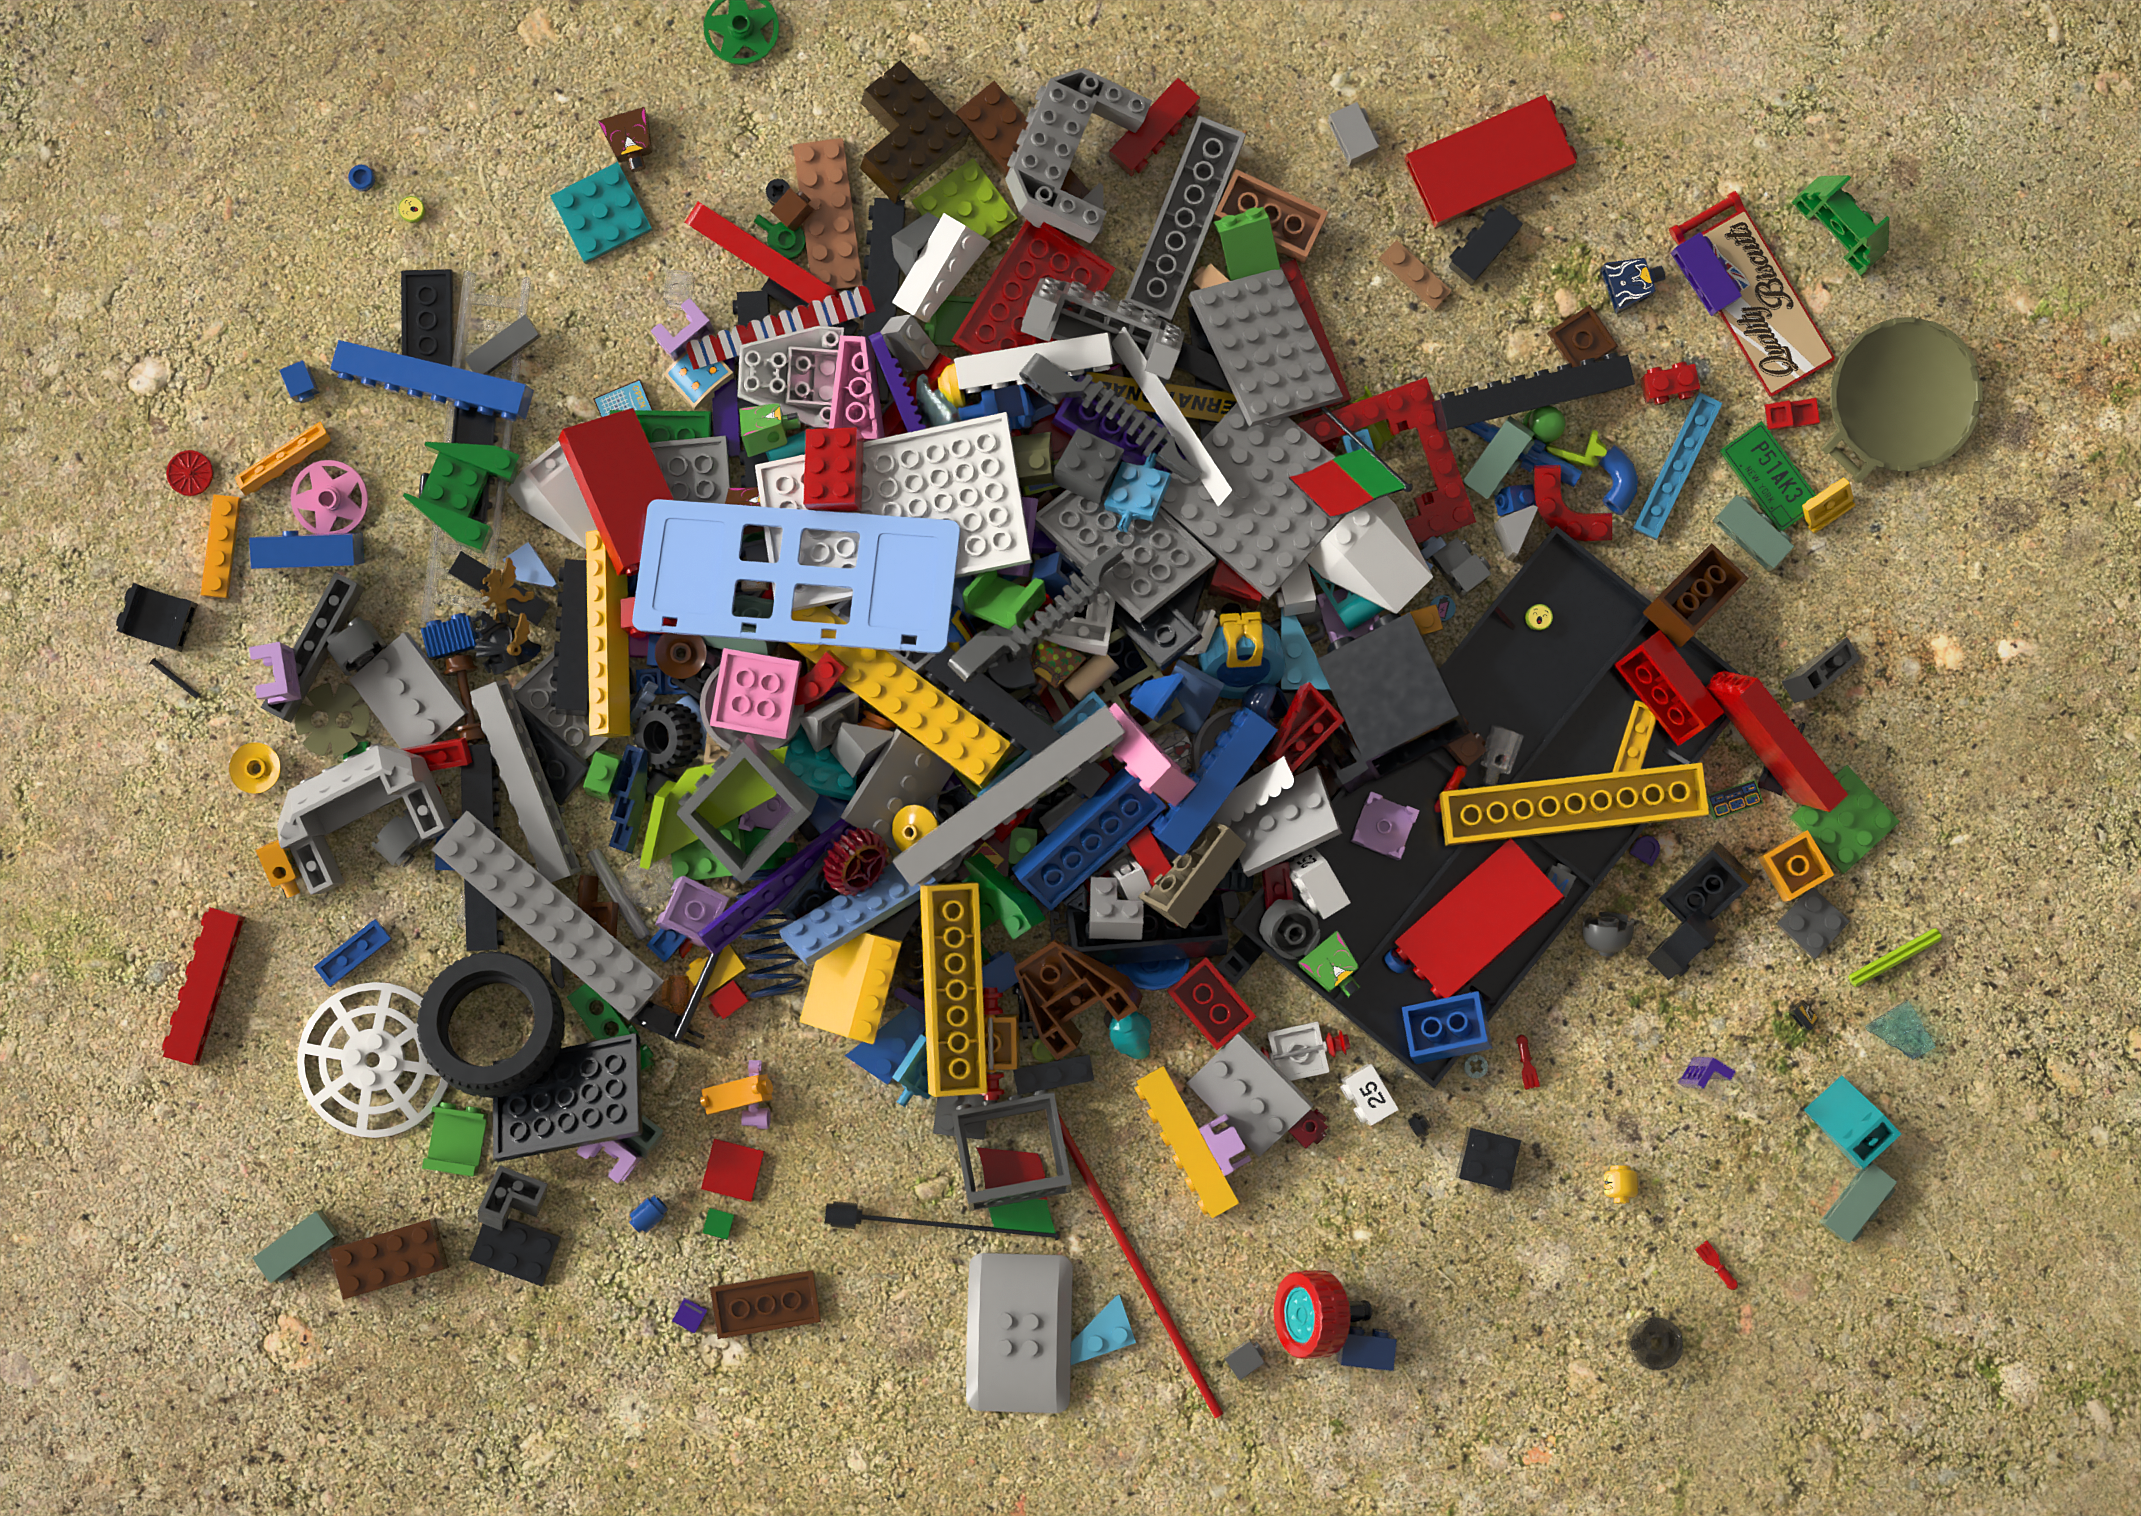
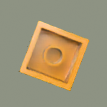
[1757,830,1834,902]

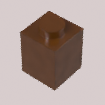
[769,188,814,232]

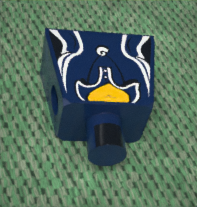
[1600,258,1666,314]

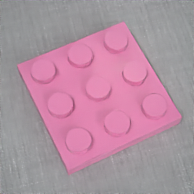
[710,648,801,739]

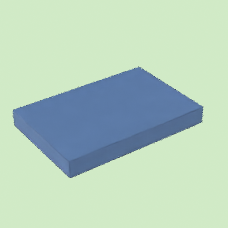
[1165,659,1224,734]

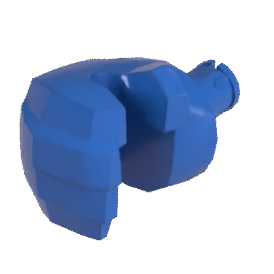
[958,384,1036,431]

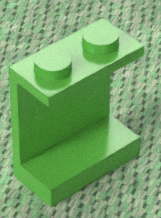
[1214,207,1281,281]
[962,570,1046,630]
[422,1102,488,1176]

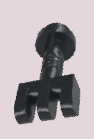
[1012,982,1038,1039]

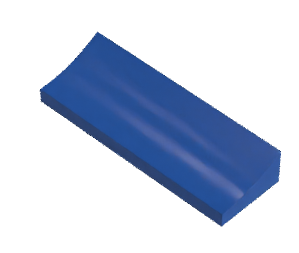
[1011,764,1167,911]

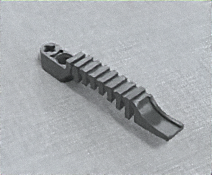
[1019,353,1202,483]
[948,545,1124,684]

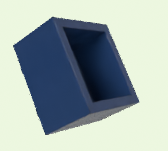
[1337,1325,1397,1371]

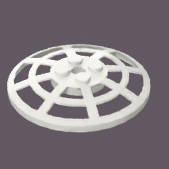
[297,982,452,1138]

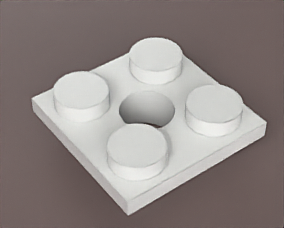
[1182,609,1218,656]

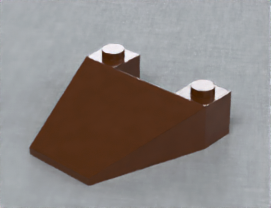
[1014,939,1143,1060]

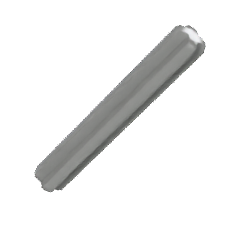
[587,849,650,940]

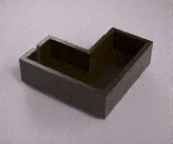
[860,60,971,204]

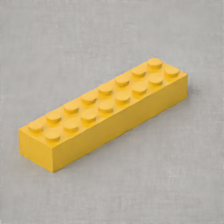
[920,882,987,1097]

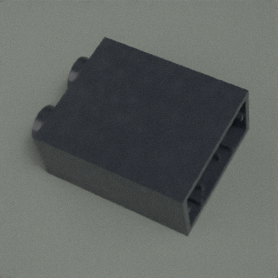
[1317,612,1470,779]

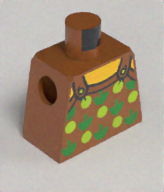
[1028,639,1087,697]

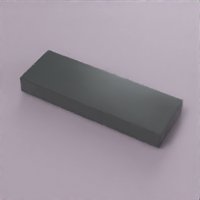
[464,314,541,375]

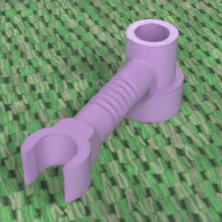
[742,1060,771,1129]

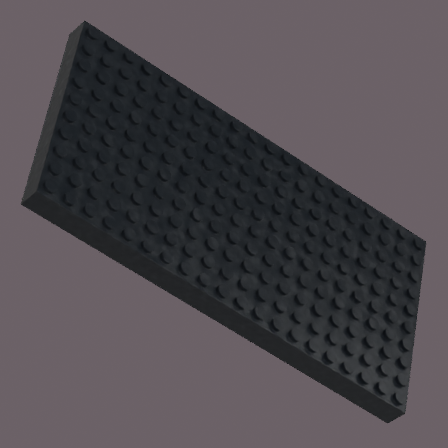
[1231,526,1742,1089]

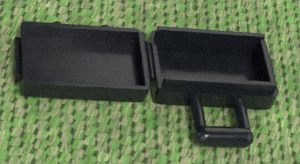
[419,407,501,524]

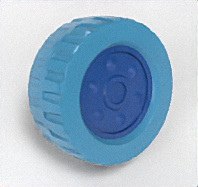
[1197,603,1286,699]

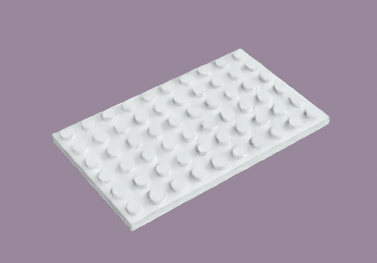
[755,412,1032,611]

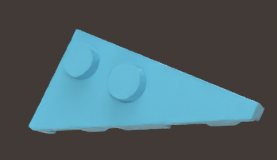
[1281,607,1331,691]
[1071,1294,1136,1365]

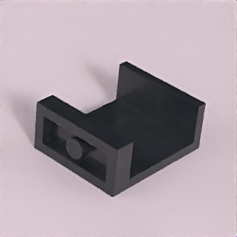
[116,583,198,653]

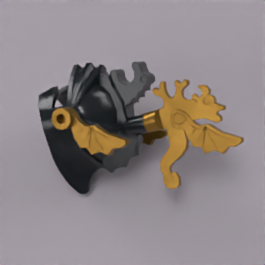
[471,557,541,675]

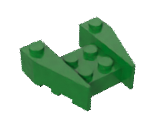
[1791,175,1890,276]
[403,442,523,555]
[937,852,1046,962]

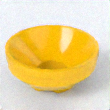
[938,363,966,410]

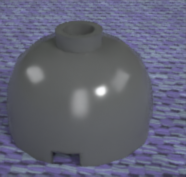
[1582,912,1634,956]

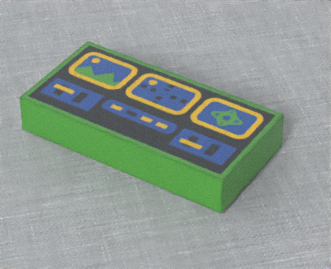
[1707,779,1764,820]

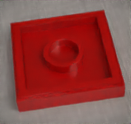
[701,1138,765,1202]

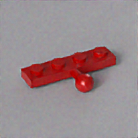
[402,737,472,795]

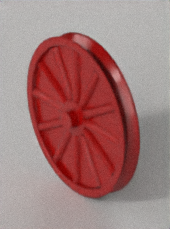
[166,450,213,496]

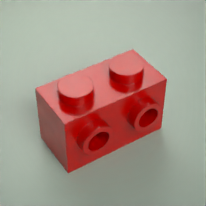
[1640,362,1700,406]

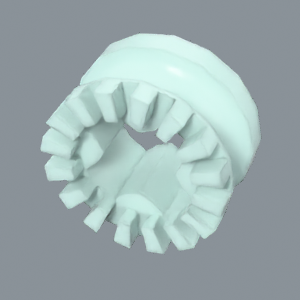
[1464,1055,1488,1079]

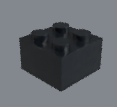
[1455,1127,1521,1191]

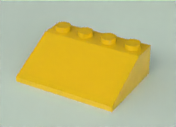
[800,931,902,1044]

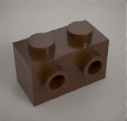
[1444,715,1487,768]

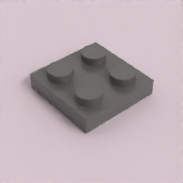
[1775,887,1850,959]
[933,1094,987,1140]

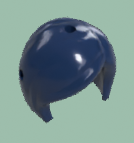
[1241,683,1290,727]

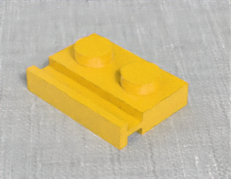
[1802,477,1856,534]

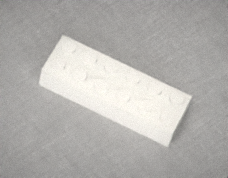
[954,332,1115,393]

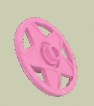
[291,460,368,534]

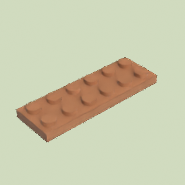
[793,138,862,291]

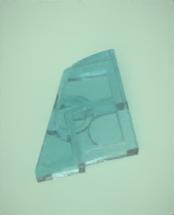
[916,374,962,428]
[1865,1000,1936,1060]

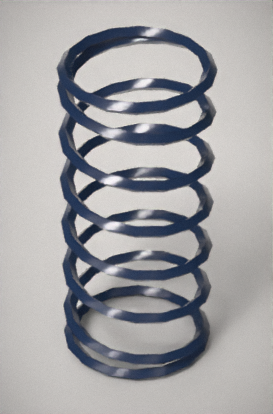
[732,868,805,998]

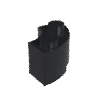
[1647,907,1721,981]

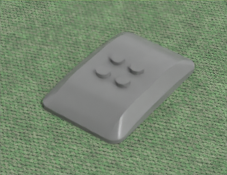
[966,1253,1073,1413]

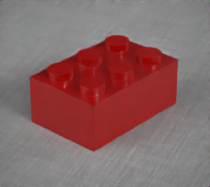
[803,427,864,512]
[1166,957,1257,1050]

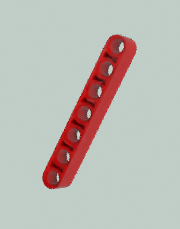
[684,201,840,304]

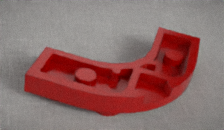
[1534,465,1612,541]
[794,650,849,705]

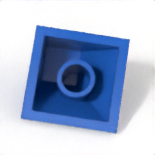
[1130,673,1188,723]

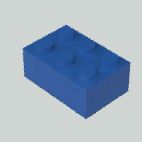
[1402,991,1493,1064]

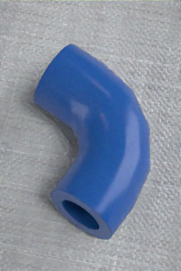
[1598,444,1638,516]

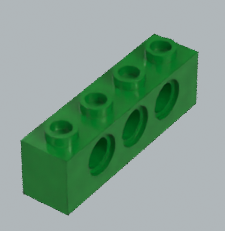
[567,983,654,1073]

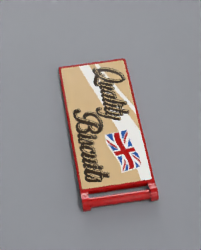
[1669,191,1835,397]

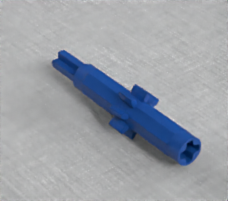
[1463,421,1583,488]

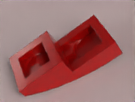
[1764,398,1820,430]

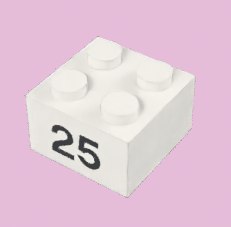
[1289,847,1350,919]
[1340,1064,1398,1126]

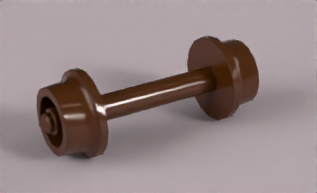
[443,653,487,745]

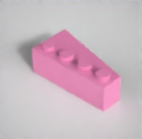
[829,335,885,442]
[1107,703,1197,807]

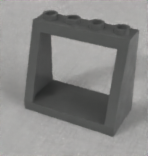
[676,734,819,884]
[951,1090,1072,1212]

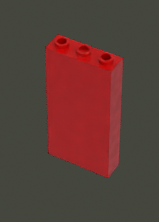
[1404,94,1577,229]
[558,408,674,576]
[1706,671,1848,812]
[1395,838,1565,999]

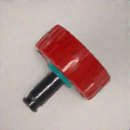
[1274,1270,1373,1359]

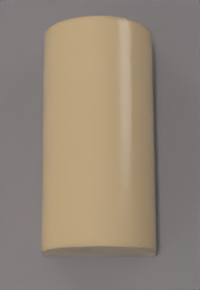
[1063,653,1119,702]

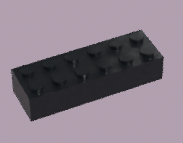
[1066,895,1229,965]

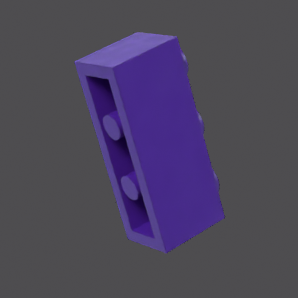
[1670,232,1742,317]

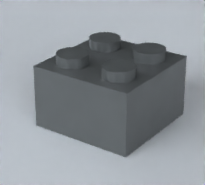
[1053,428,1125,504]

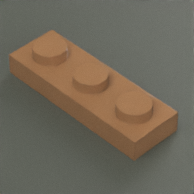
[1379,240,1452,311]

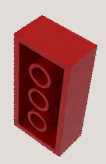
[1614,630,1724,746]

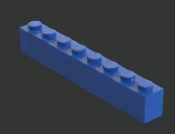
[330,340,534,421]

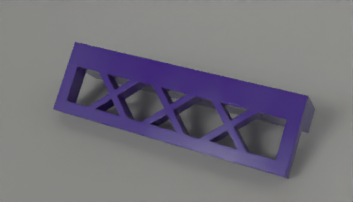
[1678,1057,1736,1089]

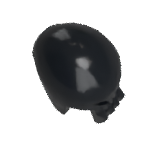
[923,784,974,825]

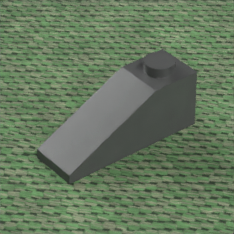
[1782,637,1860,703]

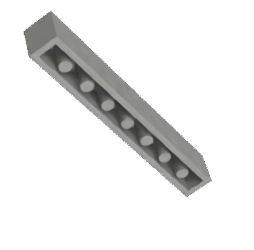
[470,679,582,883]

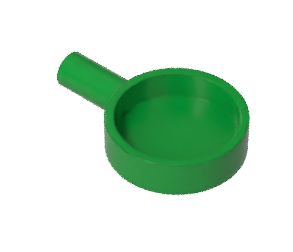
[754,214,806,260]

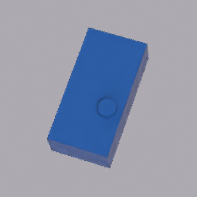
[249,530,365,569]

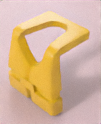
[1219,612,1264,668]

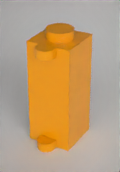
[700,1074,773,1115]

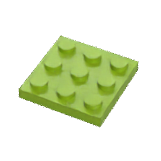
[912,158,1018,240]

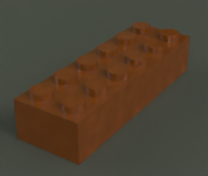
[955,80,1090,230]

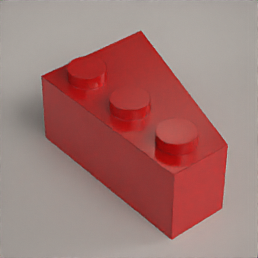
[1265,682,1345,773]

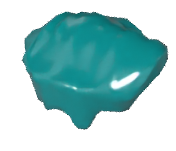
[1109,1011,1152,1060]

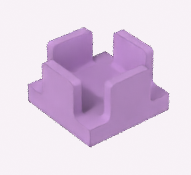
[1198,1114,1251,1176]

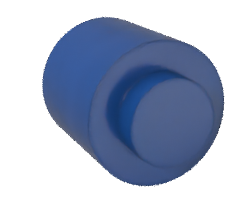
[629,1195,668,1233]

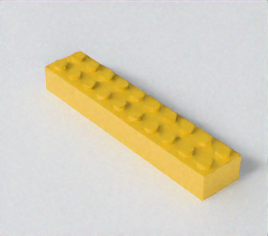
[785,605,1014,789]
[1439,763,1709,846]

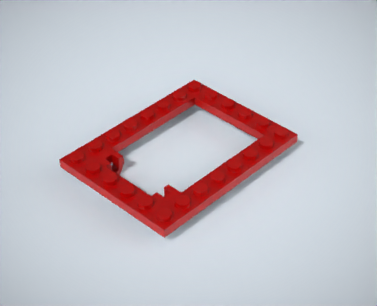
[1297,377,1476,582]

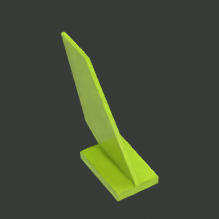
[639,746,788,870]

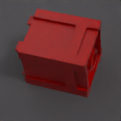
[1207,559,1262,611]

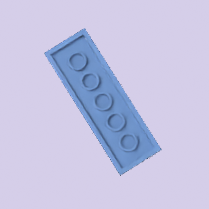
[779,863,937,966]

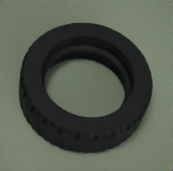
[417,951,565,1098]

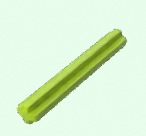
[1848,928,1943,987]

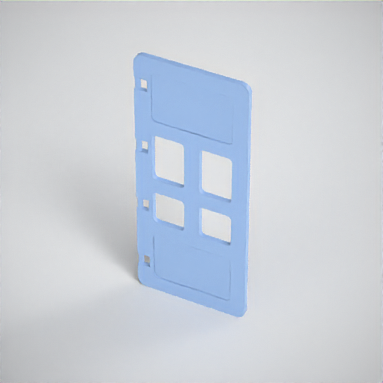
[632,499,960,654]

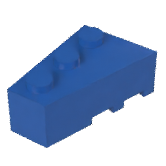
[845,1006,926,1085]

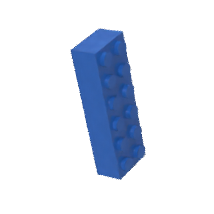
[1151,706,1277,857]

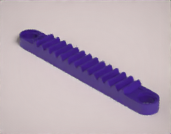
[868,332,926,433]

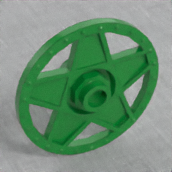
[703,0,779,65]

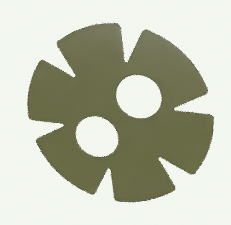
[295,683,370,756]

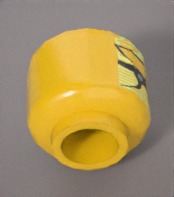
[1604,1165,1638,1204]

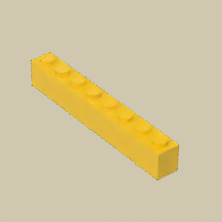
[586,530,630,738]

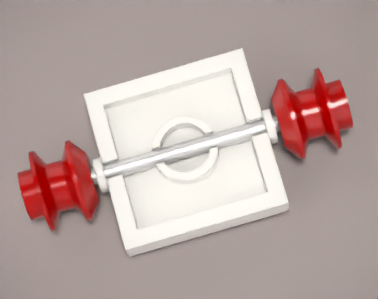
[1261,1022,1351,1081]

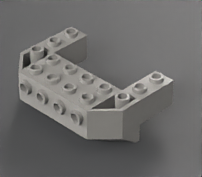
[1005,68,1152,243]
[1021,277,1185,386]
[277,743,454,895]

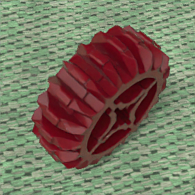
[822,827,890,896]

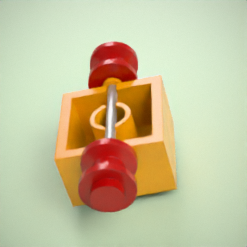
[979,987,1020,1100]

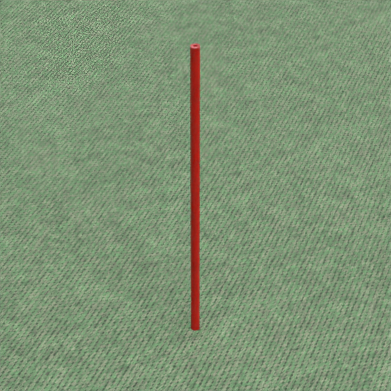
[1058,1112,1224,1418]

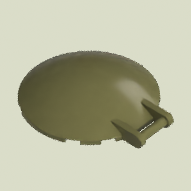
[1821,317,1983,484]

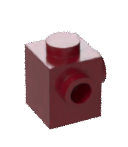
[1288,1108,1328,1149]

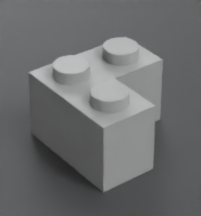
[1089,877,1143,940]

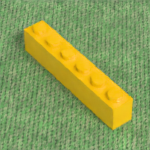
[1134,1066,1239,1218]

